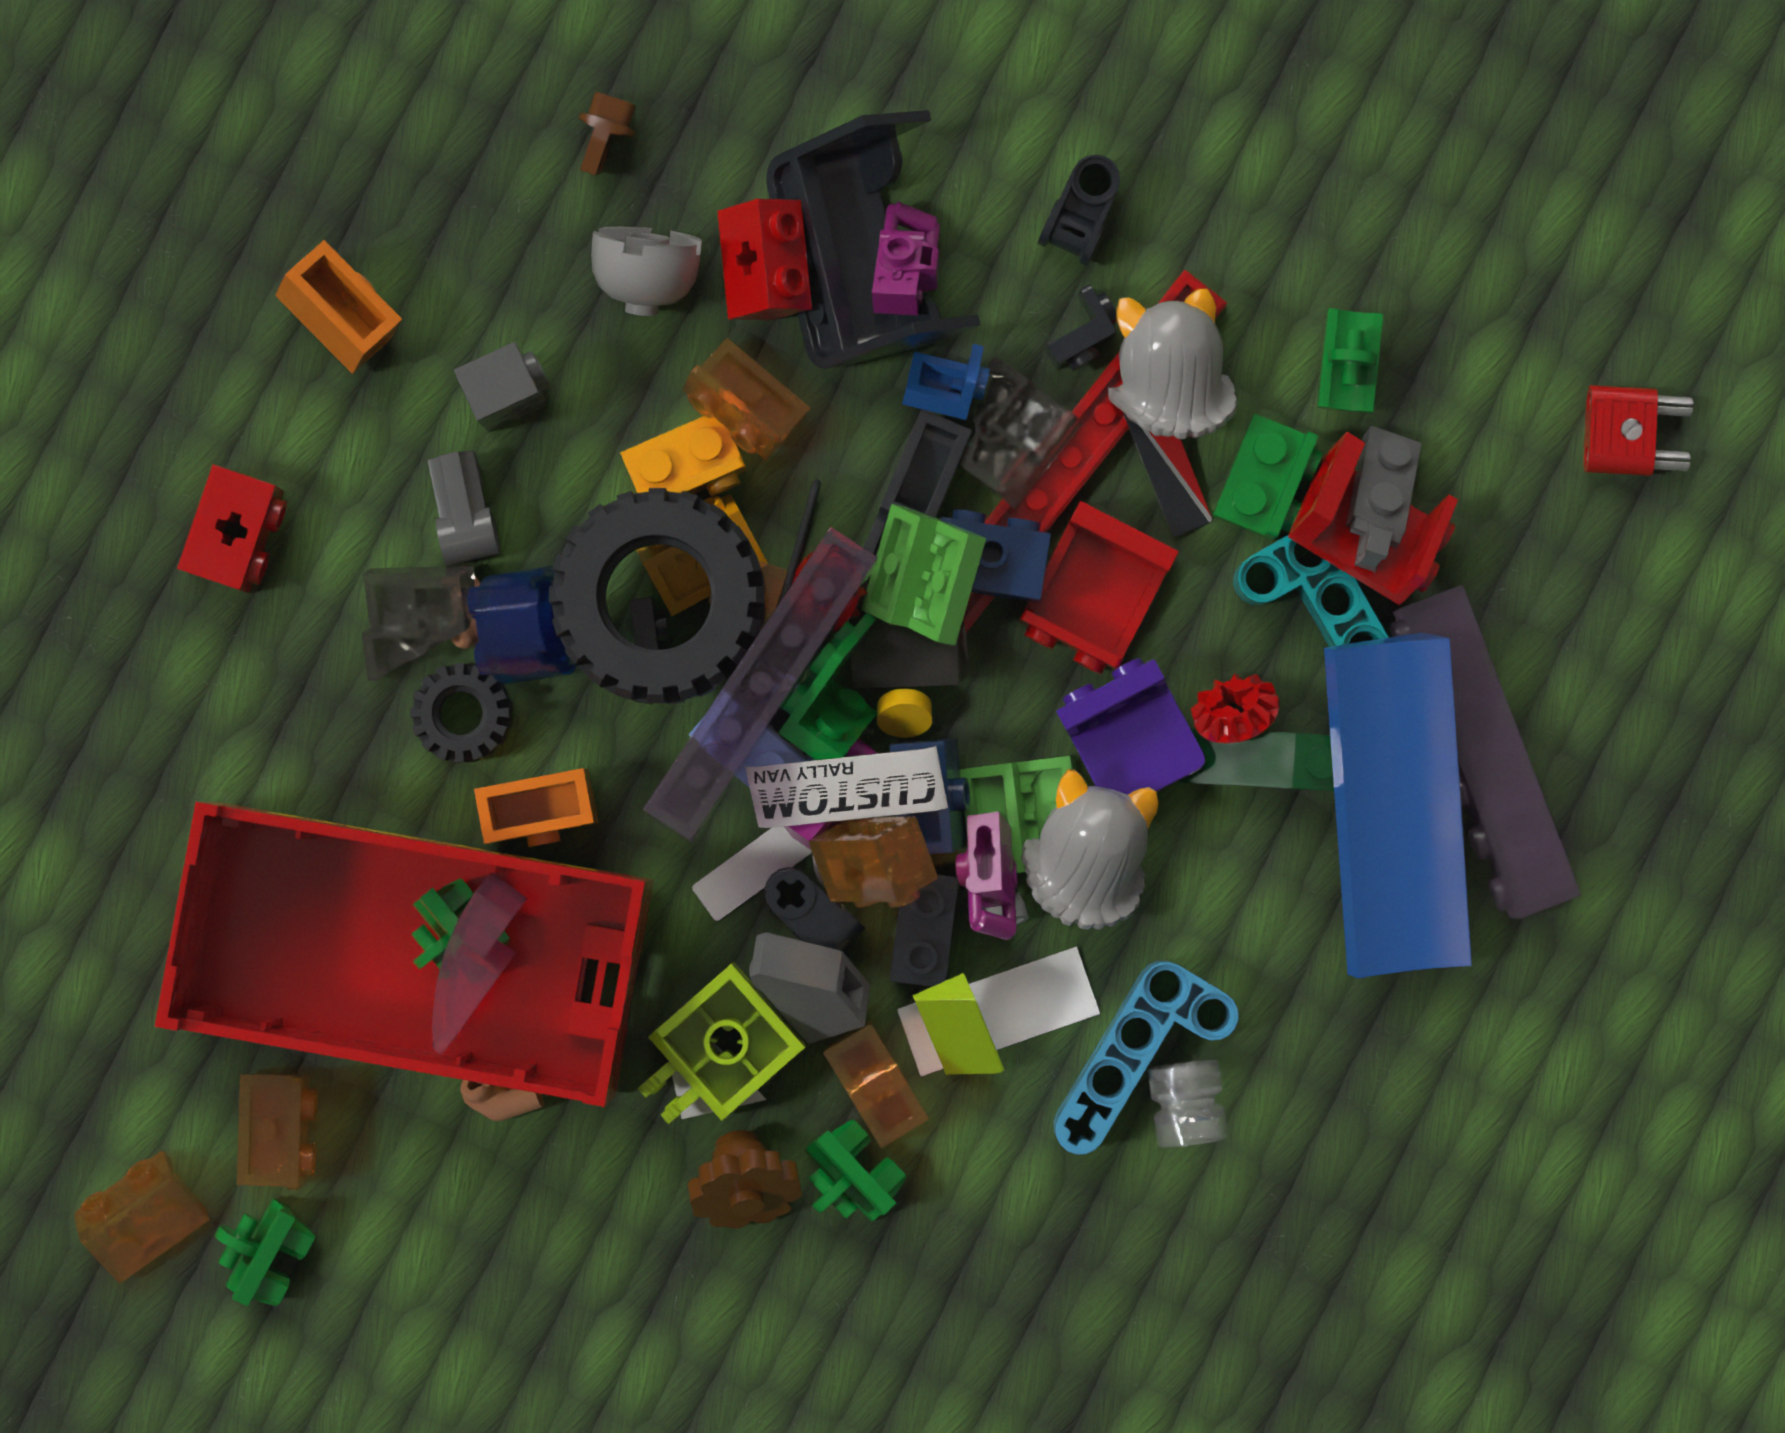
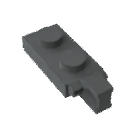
[1346,426,1422,572]

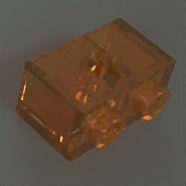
[808,817,938,907]
[823,1021,929,1148]

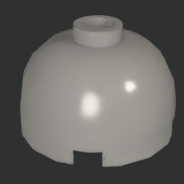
[591,226,702,316]

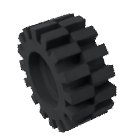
[410,663,513,763]

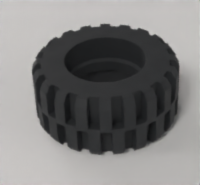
[549,488,766,705]

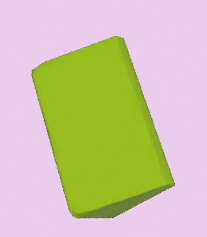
[912,973,1005,1075]

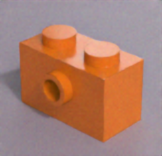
[275,240,402,374]
[474,768,599,847]

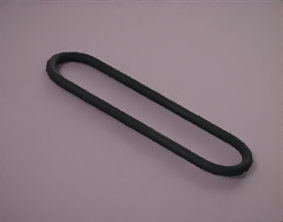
[763,479,821,664]

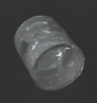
[1147,1060,1229,1147]

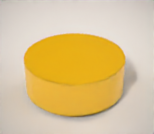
[877,688,932,738]

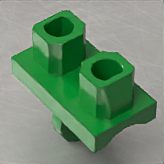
[1316,308,1383,414]
[411,878,511,981]
[804,1119,907,1222]
[215,1198,315,1307]

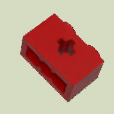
[717,198,812,320]
[177,464,287,593]

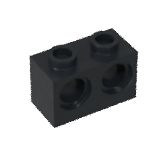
[890,870,958,987]

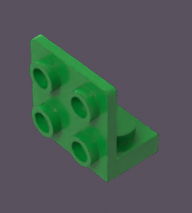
[778,612,877,760]

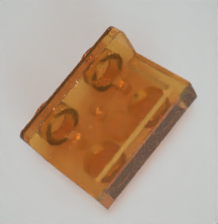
[682,338,811,461]
[237,1073,318,1190]
[74,1151,210,1284]

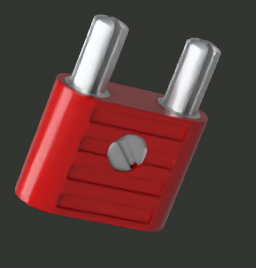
[1583,385,1694,476]

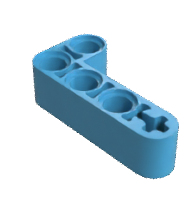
[1053,960,1238,1154]

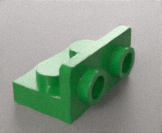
[1212,413,1322,541]

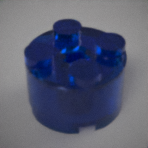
[467,565,576,684]

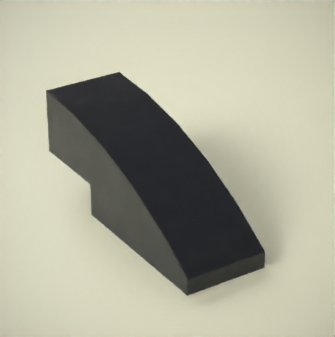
[857,409,972,578]

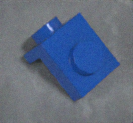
[902,344,990,420]

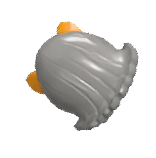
[1108,289,1238,439]
[1021,769,1158,930]

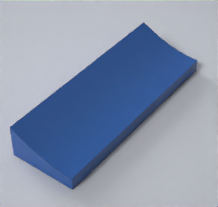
[1324,633,1472,979]

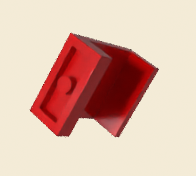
[1288,432,1458,605]

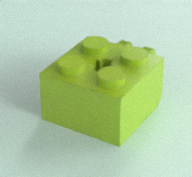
[638,962,806,1124]

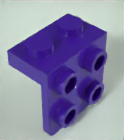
[1056,658,1205,795]

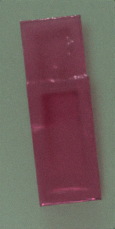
[432,873,528,1055]

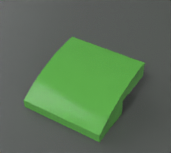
[861,504,986,646]
[960,755,1077,873]

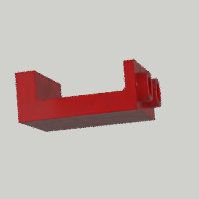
[1018,501,1179,675]

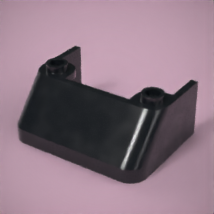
[766,110,981,369]

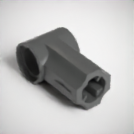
[428,450,501,566]

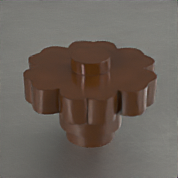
[687,1130,802,1229]

